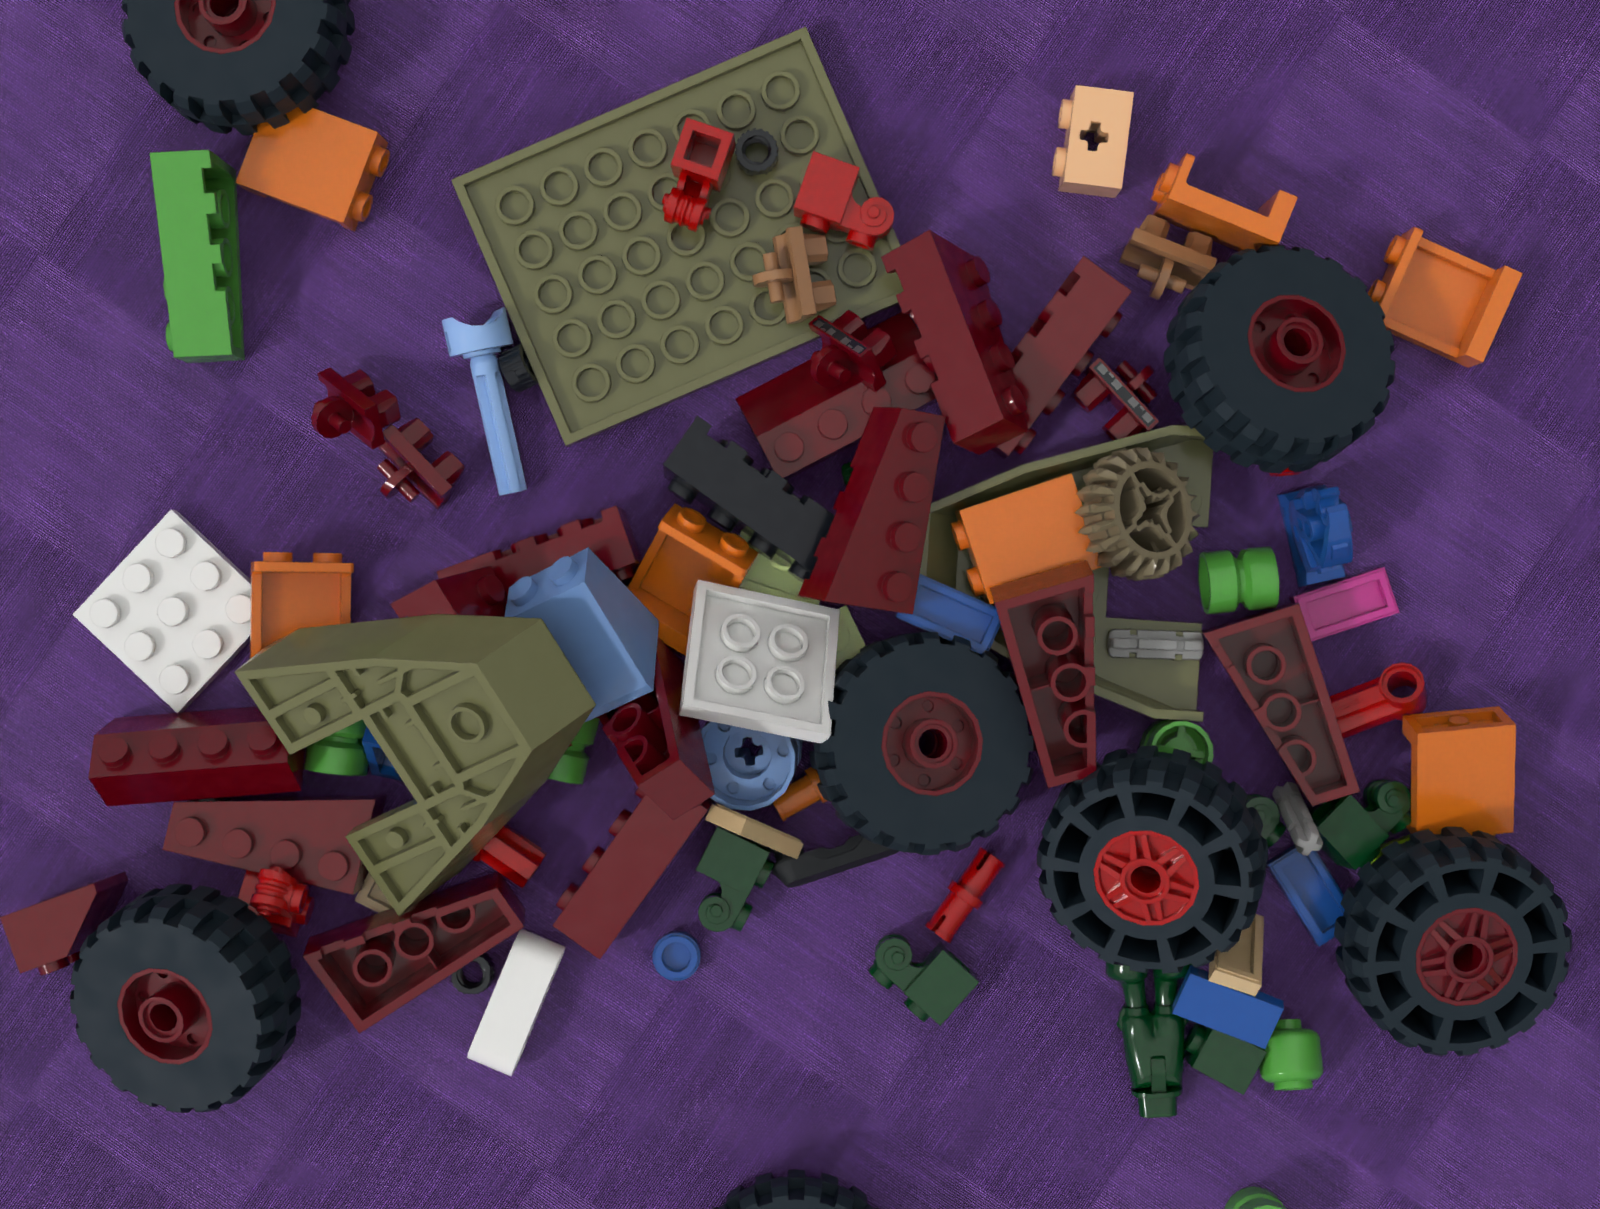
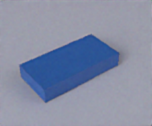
[895,574,1000,655]
[1266,845,1345,947]
[1172,965,1284,1049]

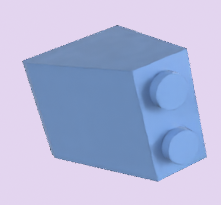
[505,547,659,723]

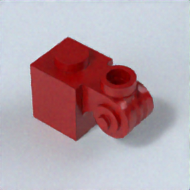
[662,118,735,232]
[793,151,894,251]
[238,866,315,938]

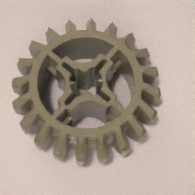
[1074,447,1201,581]

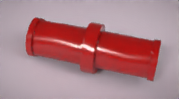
[925,847,1006,944]

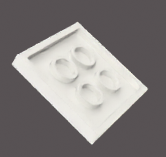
[72,509,251,713]
[679,580,840,743]

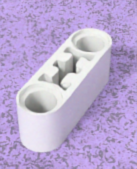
[467,929,566,1077]

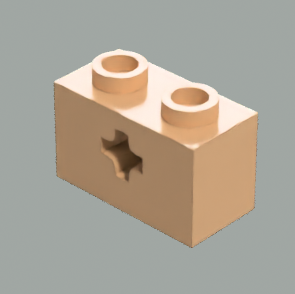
[1052,85,1134,198]

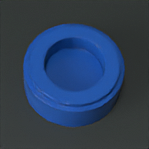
[652,930,701,981]

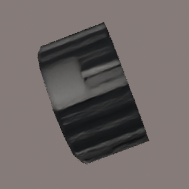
[735,128,779,176]
[499,344,538,392]
[451,953,496,995]

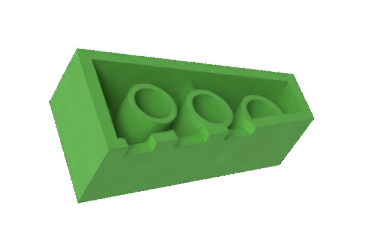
[150,150,245,363]

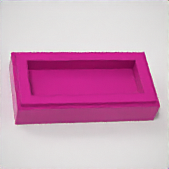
[1289,567,1400,642]

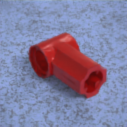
[1329,662,1427,739]
[472,824,547,889]

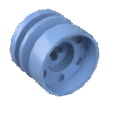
[701,721,803,811]

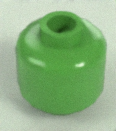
[1260,1019,1323,1091]

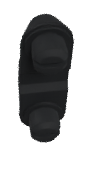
[771,834,899,888]

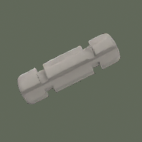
[1107,629,1204,660]
[1272,782,1323,856]

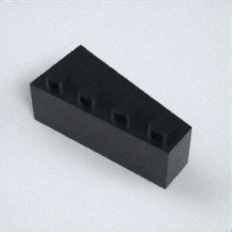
[663,415,835,583]

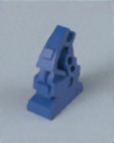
[1277,484,1353,588]

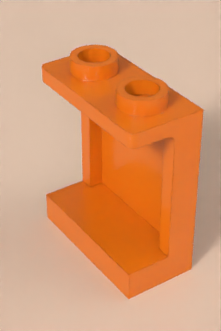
[235,107,390,231]
[1150,153,1298,252]
[1367,226,1523,368]
[950,473,1101,605]
[627,503,759,656]
[250,552,354,659]
[1402,706,1516,836]

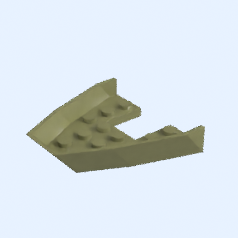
[920,425,1213,722]
[234,614,596,916]

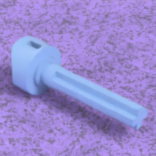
[441,307,527,496]

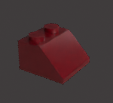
[0,871,128,976]

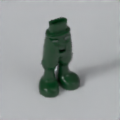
[1105,962,1193,1118]

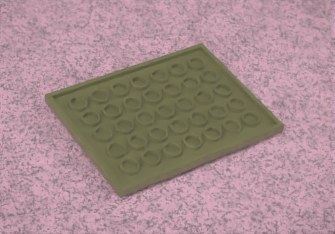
[451,26,904,447]

